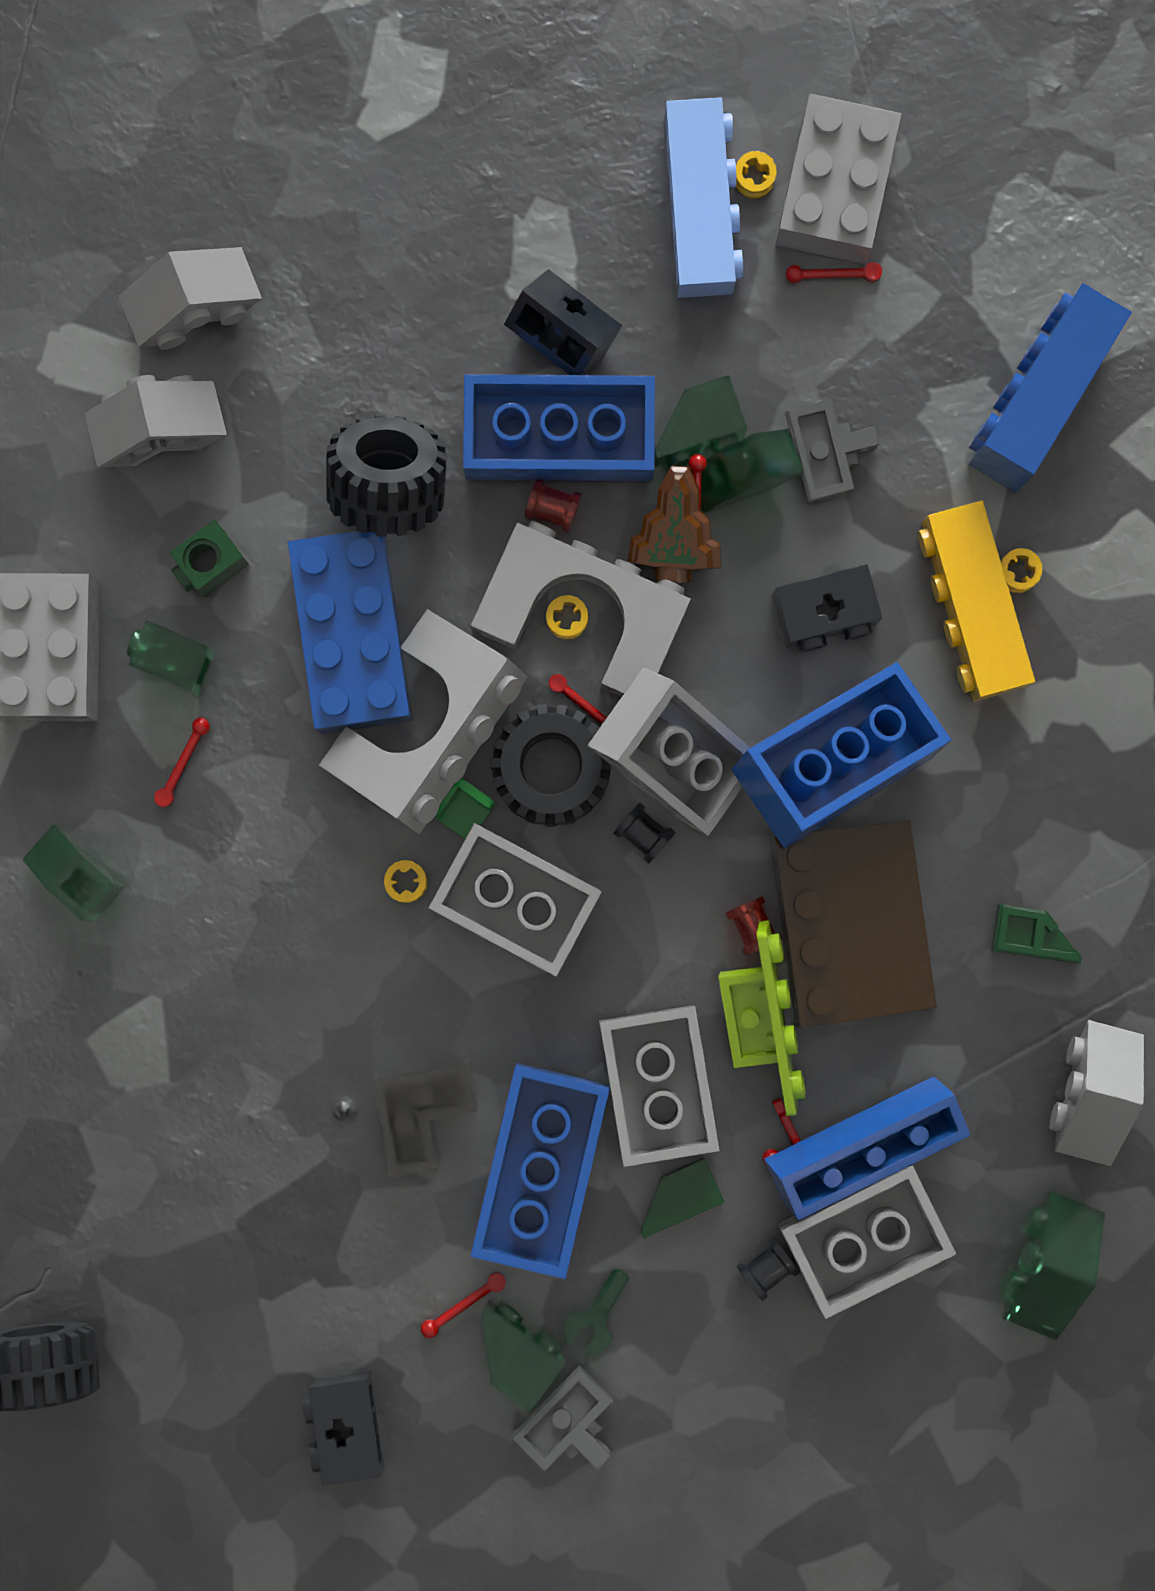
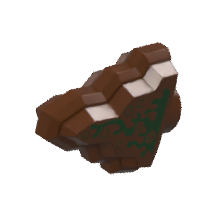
[627,465,722,583]

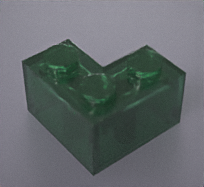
[1000,1191,1105,1340]

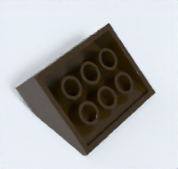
[770,820,937,1028]

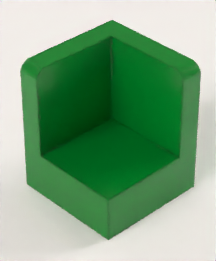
[434,778,497,839]

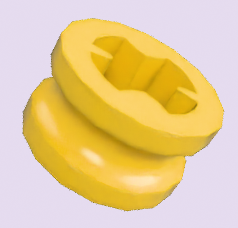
[736,151,777,199]
[1000,548,1042,593]
[546,595,588,640]
[384,860,428,903]

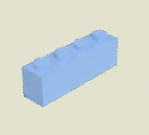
[664,97,743,298]

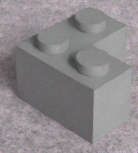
[118,247,262,350]
[84,375,227,467]
[1049,1020,1144,1166]

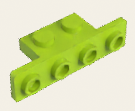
[719,920,806,1116]

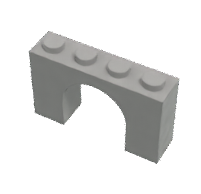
[471,521,691,698]
[319,609,528,834]

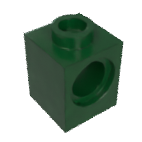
[169,519,249,598]

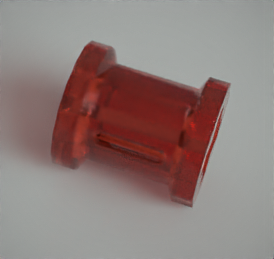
[524,478,582,533]
[725,896,783,956]

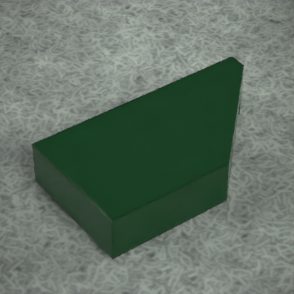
[991,904,1082,964]
[641,1157,725,1239]

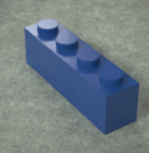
[764,1076,971,1220]

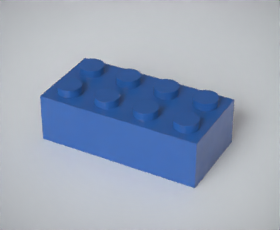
[968,283,1132,493]
[463,374,655,481]
[288,531,413,734]
[731,662,951,849]
[470,1063,610,1279]

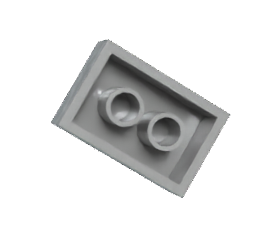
[775,93,902,265]
[0,573,100,722]
[587,667,750,836]
[429,823,602,977]
[599,1005,720,1167]
[777,1165,956,1319]

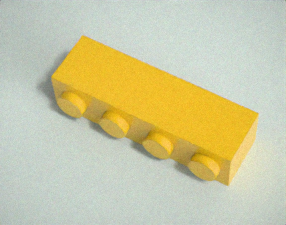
[918,500,1035,702]

